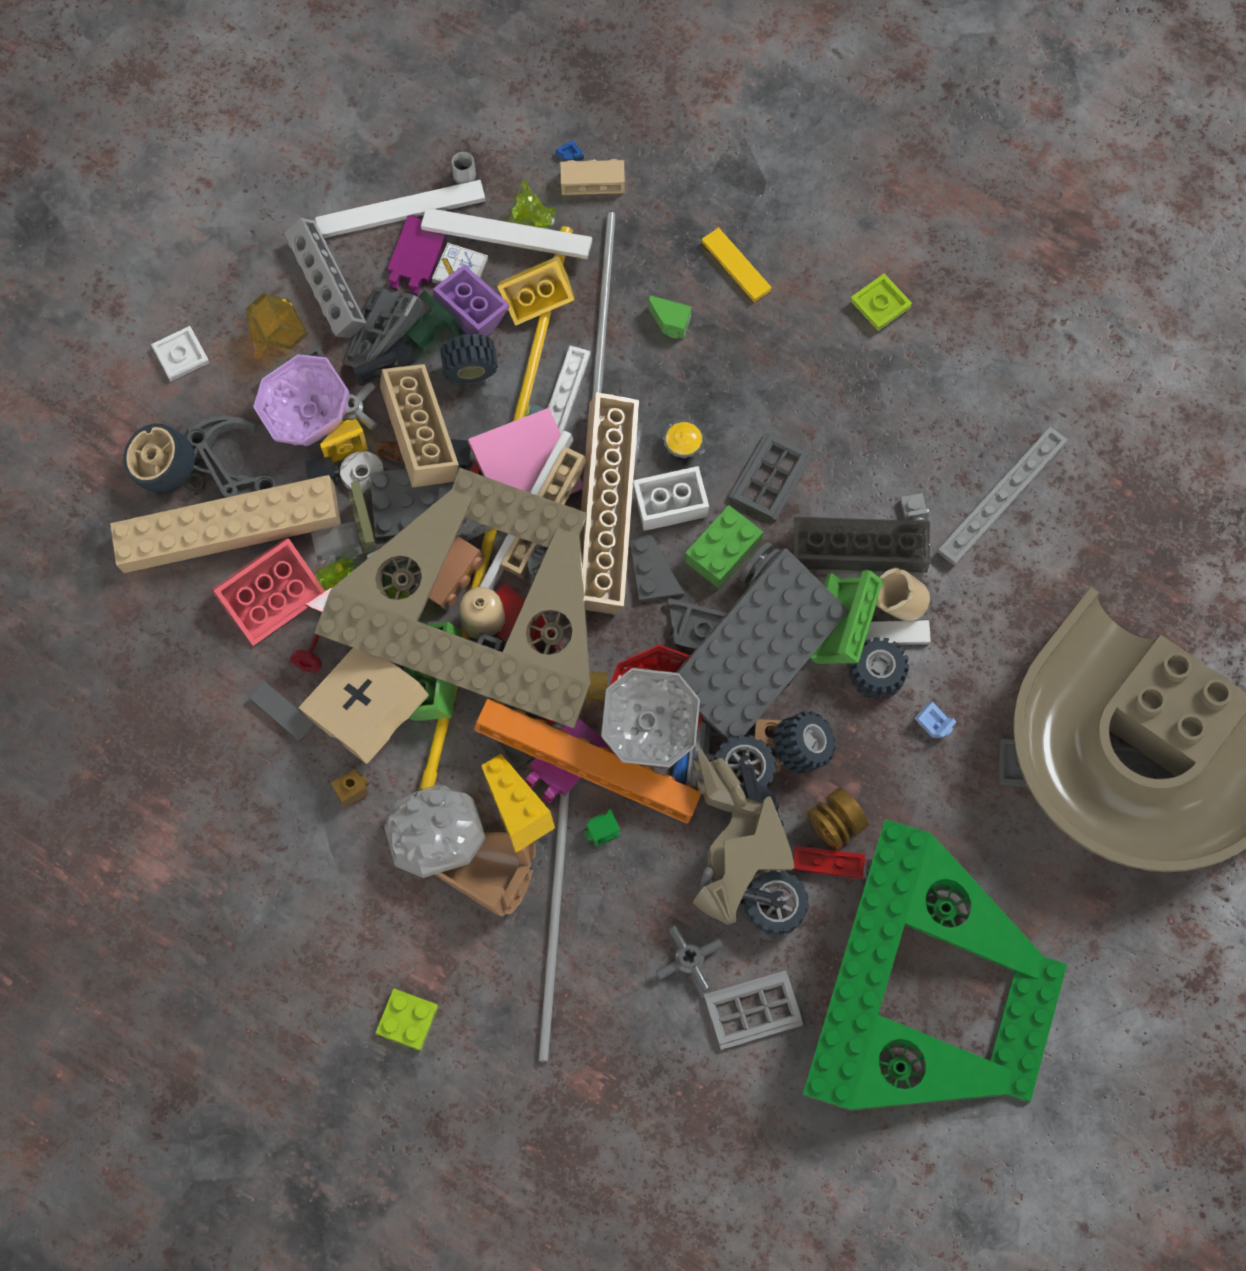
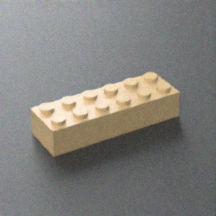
[380,364,459,488]

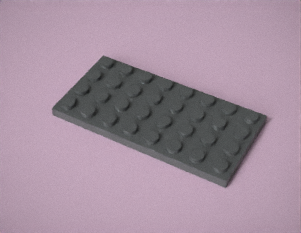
[676,548,849,741]

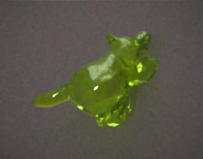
[512,179,557,229]

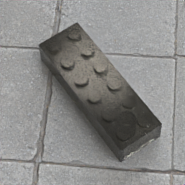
[792,517,930,573]

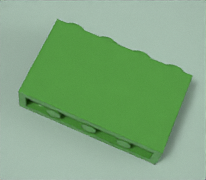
[809,570,883,664]

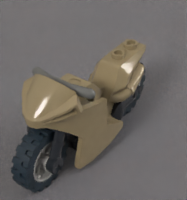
[692,735,809,936]

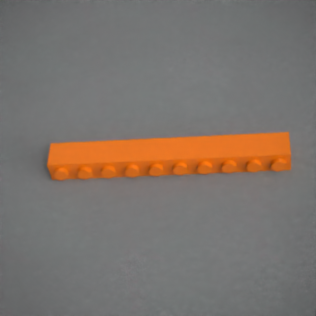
[474,699,701,824]

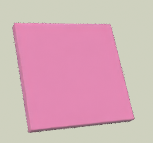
[468,408,583,495]

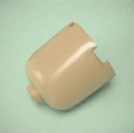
[876,568,930,622]
[459,587,505,640]

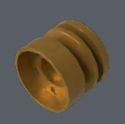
[807,787,869,850]

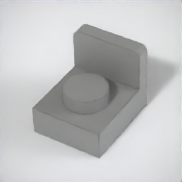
[900,493,930,525]

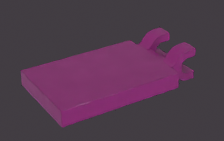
[388,215,448,296]
[525,719,608,805]

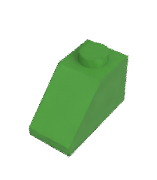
[649,295,692,339]

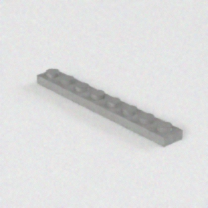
[937,426,1068,566]

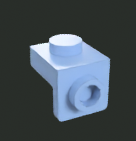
[914,702,956,738]

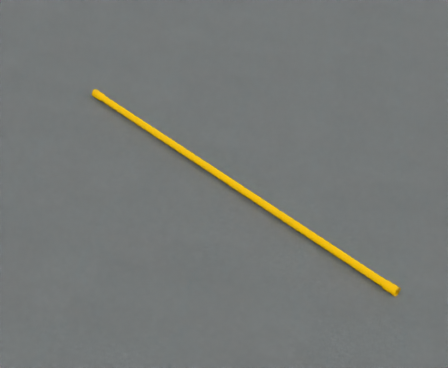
[419,226,573,790]

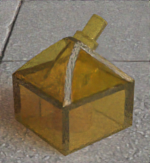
[246,293,308,360]

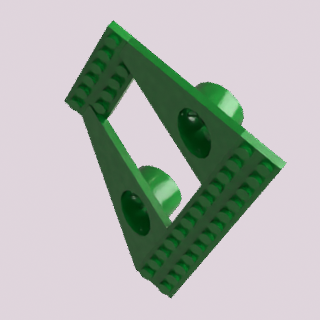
[803,819,1067,1111]

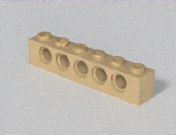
[501,446,587,579]

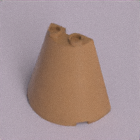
[435,832,536,917]

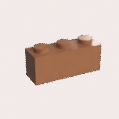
[428,536,485,611]

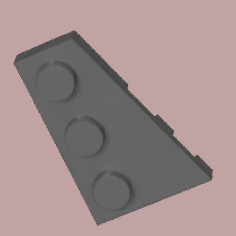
[629,535,684,603]

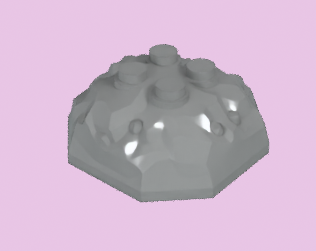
[601,668,700,768]
[384,784,486,878]

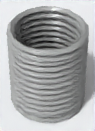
[451,152,476,184]

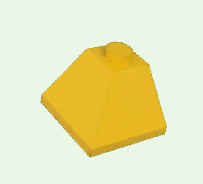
[320,419,368,464]

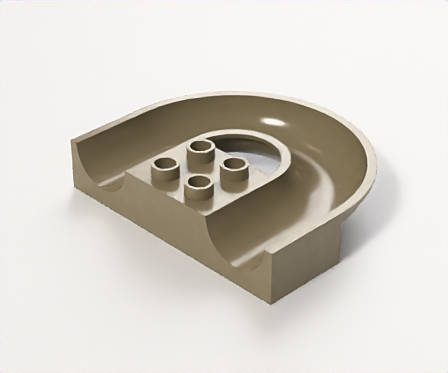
[1013,587,1246,872]

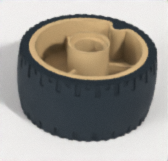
[123,423,195,494]

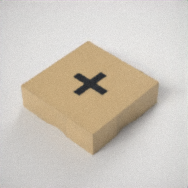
[299,648,429,764]

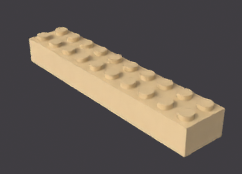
[580,392,639,615]
[110,475,341,573]

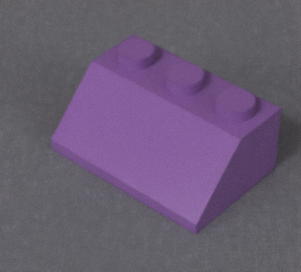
[433,264,510,337]

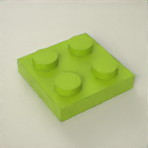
[851,273,912,331]
[376,988,439,1051]

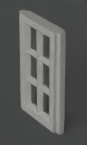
[704,970,804,1050]

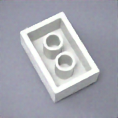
[633,466,709,531]

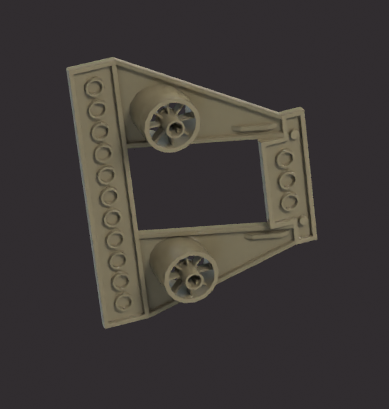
[315,468,591,728]

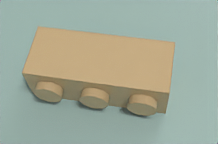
[560,159,625,195]

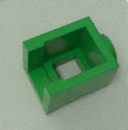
[583,809,621,847]

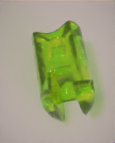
[316,557,357,590]

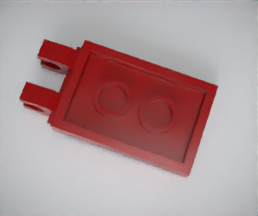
[495,583,562,654]

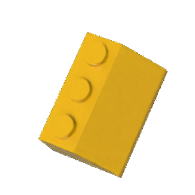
[497,256,575,326]

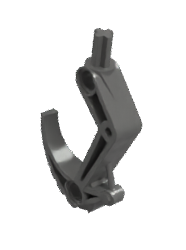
[184,415,278,498]

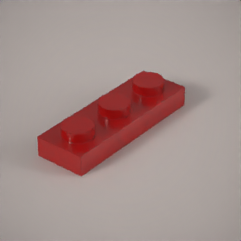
[792,846,865,879]

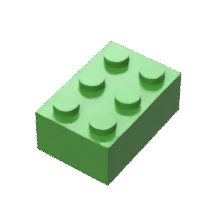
[685,505,763,590]

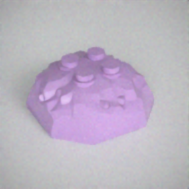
[253,354,349,446]

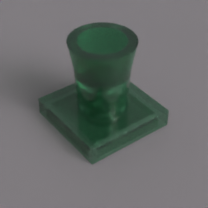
[405,290,463,353]

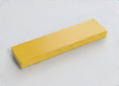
[702,227,772,303]

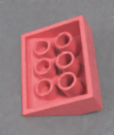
[211,538,326,646]

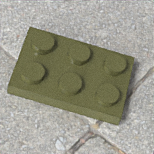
[348,481,377,554]

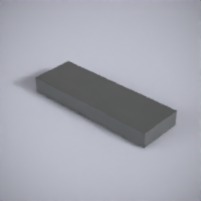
[249,681,315,742]

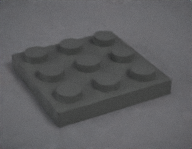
[370,469,440,539]

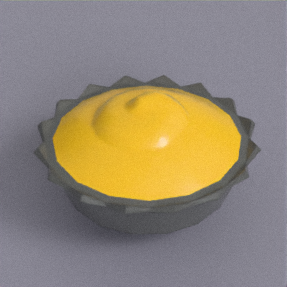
[662,419,706,459]

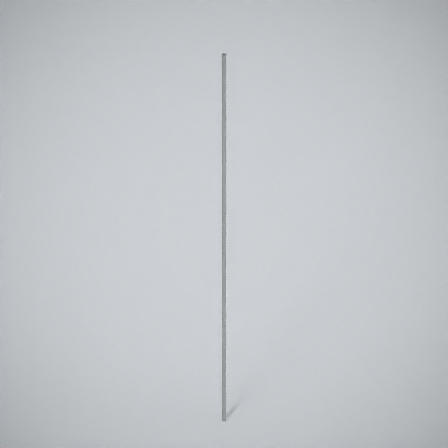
[539,212,615,1062]

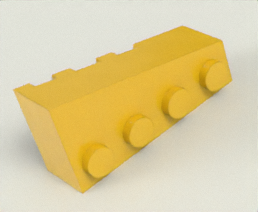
[481,754,555,852]

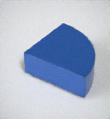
[555,140,584,161]

